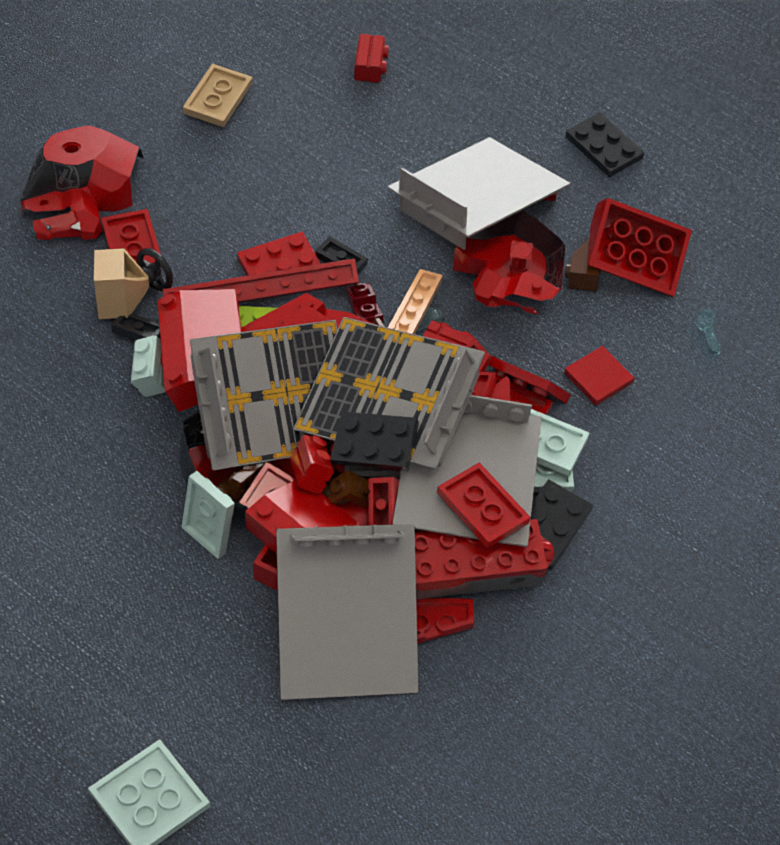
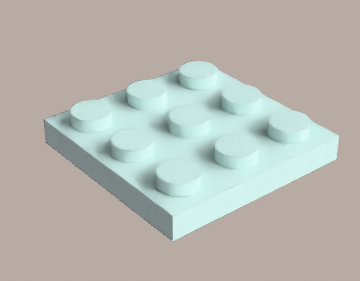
[88,739,210,845]

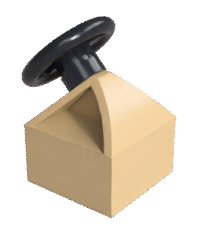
[94,248,173,319]

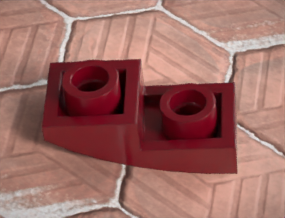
[346,283,384,323]

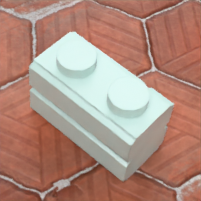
[131,335,165,397]

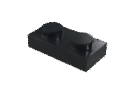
[315,236,368,274]
[111,313,161,341]

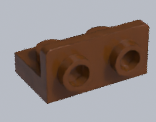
[215,461,269,502]

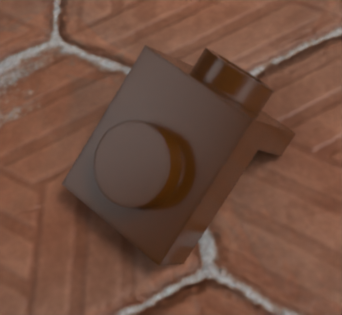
[330,470,370,508]

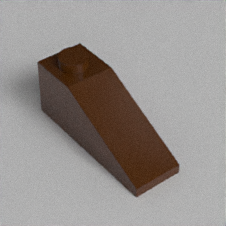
[565,236,600,291]

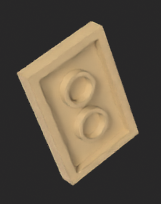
[183,64,253,127]

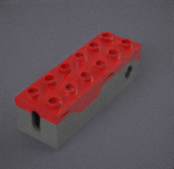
[415,519,554,600]

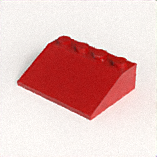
[587,198,692,297]
[245,480,362,554]

